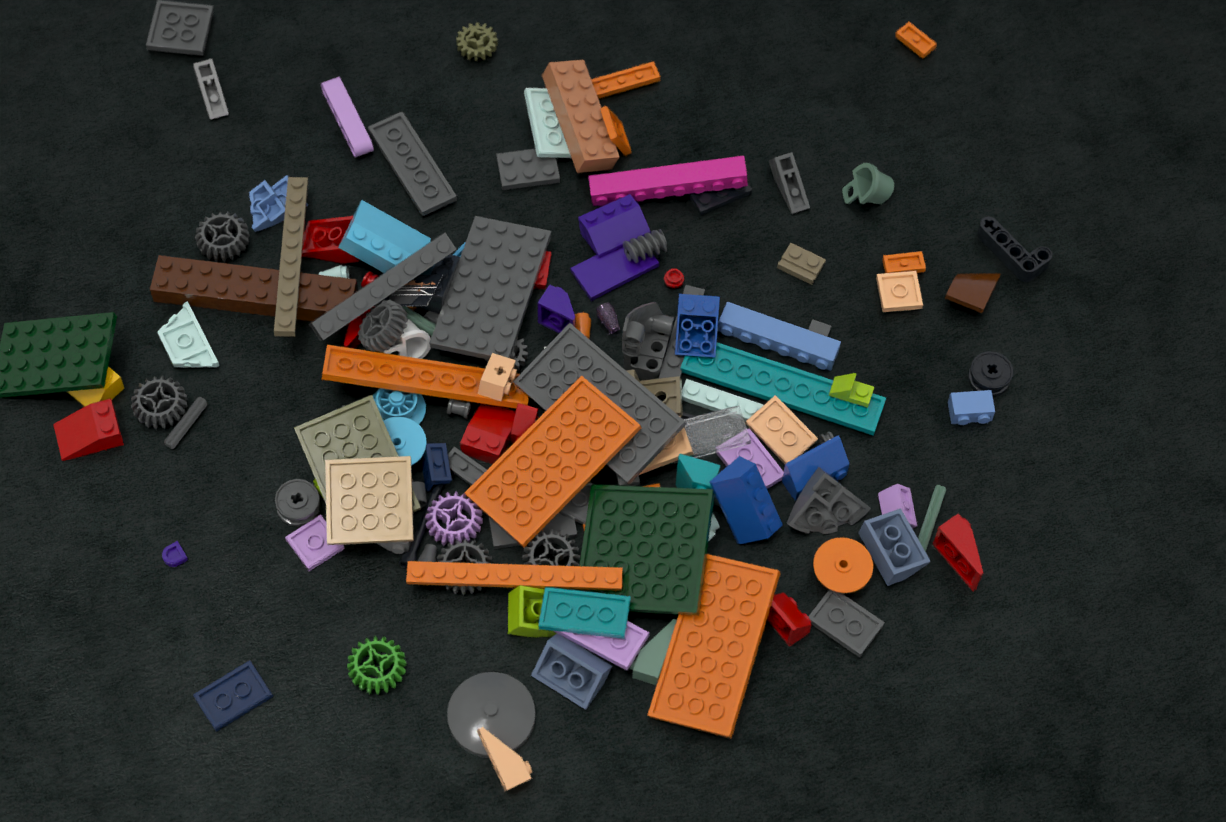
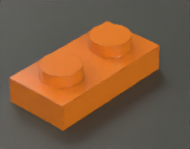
[895,22,936,58]
[882,251,926,273]

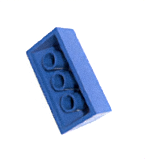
[709,456,783,544]

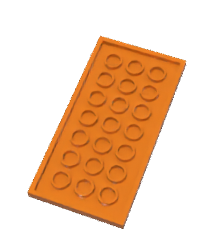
[465,376,641,547]
[648,554,780,738]

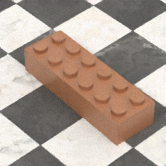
[542,60,619,173]

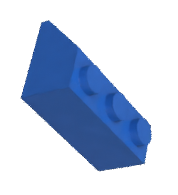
[782,436,849,501]

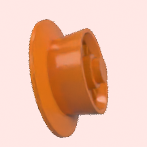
[813,538,873,593]

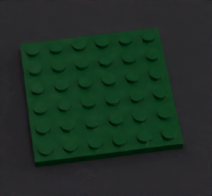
[577,485,715,615]

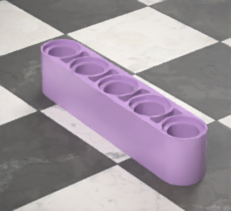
[321,77,374,157]

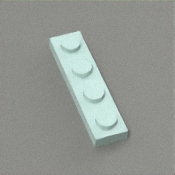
[682,379,763,422]

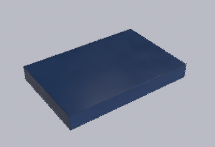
[193,660,273,731]

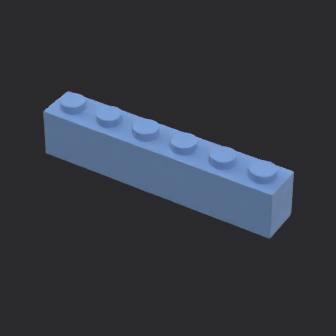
[718,302,841,371]

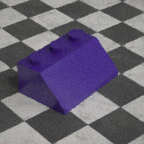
[578,194,651,257]

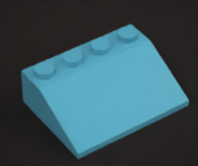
[338,200,431,273]

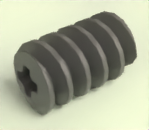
[623,229,667,263]

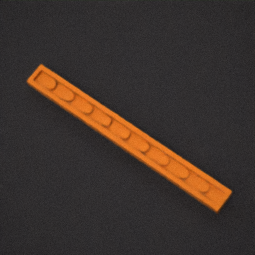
[406,561,622,591]

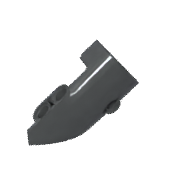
[622,302,674,380]

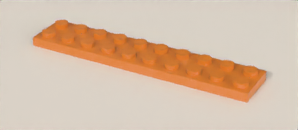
[322,345,529,409]

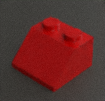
[767,593,812,647]

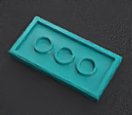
[538,587,631,639]

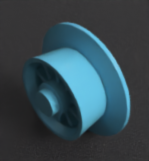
[372,388,426,424]
[383,417,426,466]

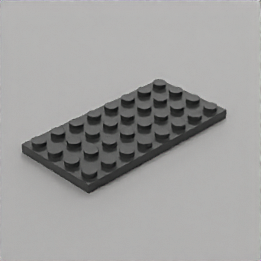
[429,216,552,360]
[513,323,687,485]

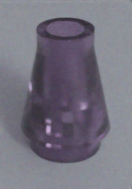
[596,302,621,334]

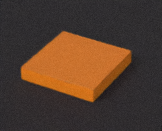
[600,106,632,156]

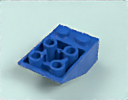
[675,294,720,357]

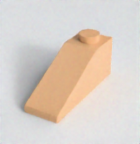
[477,727,532,791]

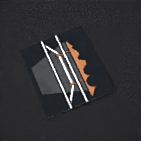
[374,275,443,306]

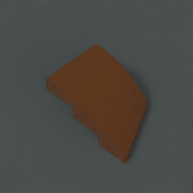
[945,273,1001,313]

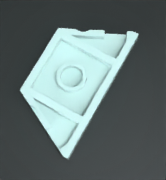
[158,302,219,367]

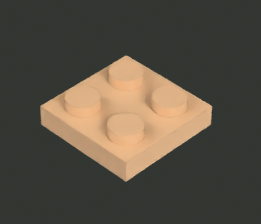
[876,271,923,312]

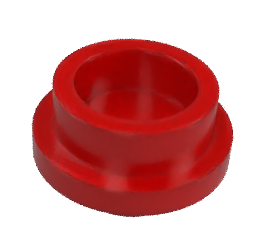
[664,269,684,288]

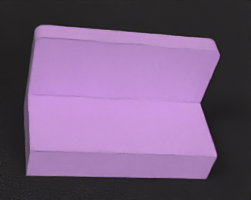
[878,484,917,528]

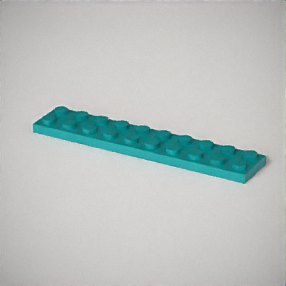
[680,342,886,435]

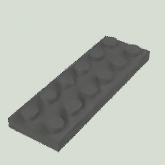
[368,112,457,216]

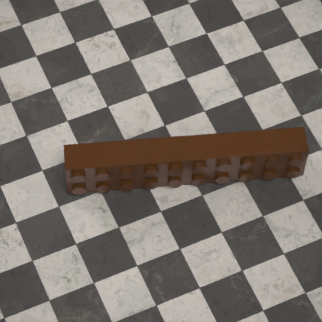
[150,255,358,325]

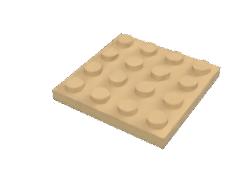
[325,456,414,545]

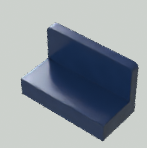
[421,443,452,491]

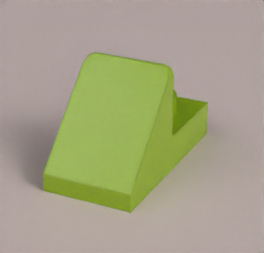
[829,373,874,408]

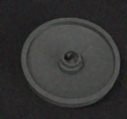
[447,672,535,758]

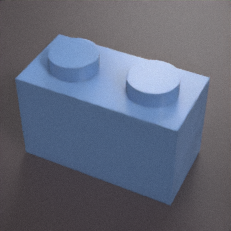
[948,390,995,425]

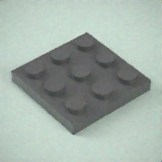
[146,0,214,56]

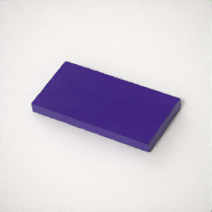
[571,247,659,301]

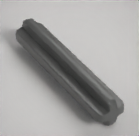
[164,397,207,449]

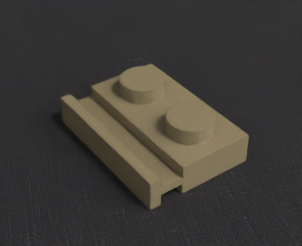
[777,243,826,285]

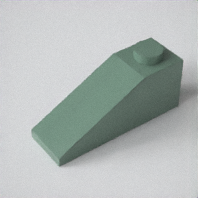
[630,619,677,685]

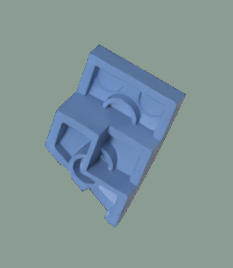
[249,175,308,232]

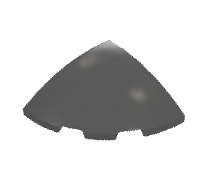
[787,467,871,534]

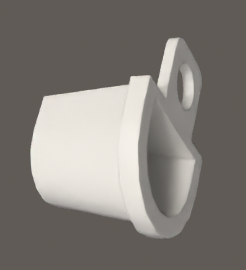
[384,319,431,359]

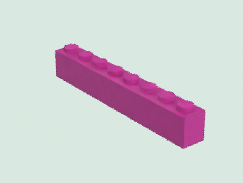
[589,156,748,206]

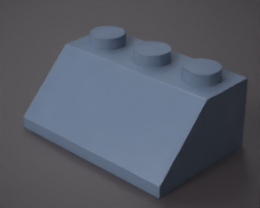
[858,508,930,586]
[531,634,612,709]

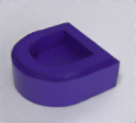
[162,541,188,567]

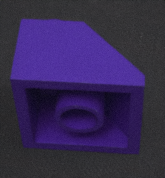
[538,285,575,333]

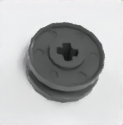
[275,479,320,527]

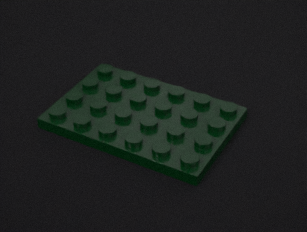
[0,312,117,397]

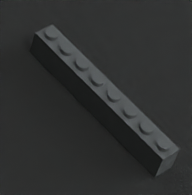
[309,233,456,341]

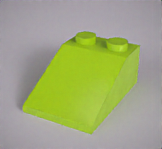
[508,585,557,637]

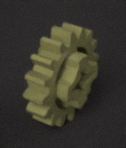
[456,22,497,61]

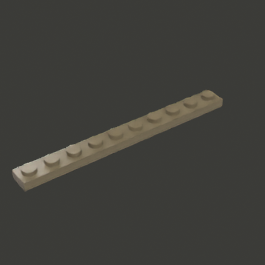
[274,177,308,336]

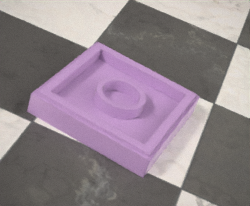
[285,515,345,571]

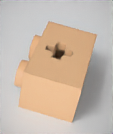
[478,353,517,401]

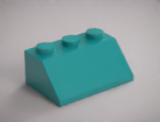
[676,454,720,498]

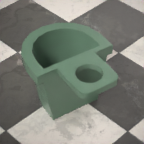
[842,163,894,204]

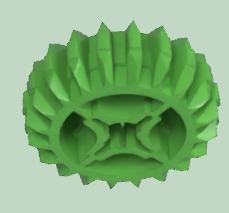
[347,636,406,695]

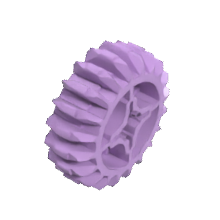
[426,491,483,546]

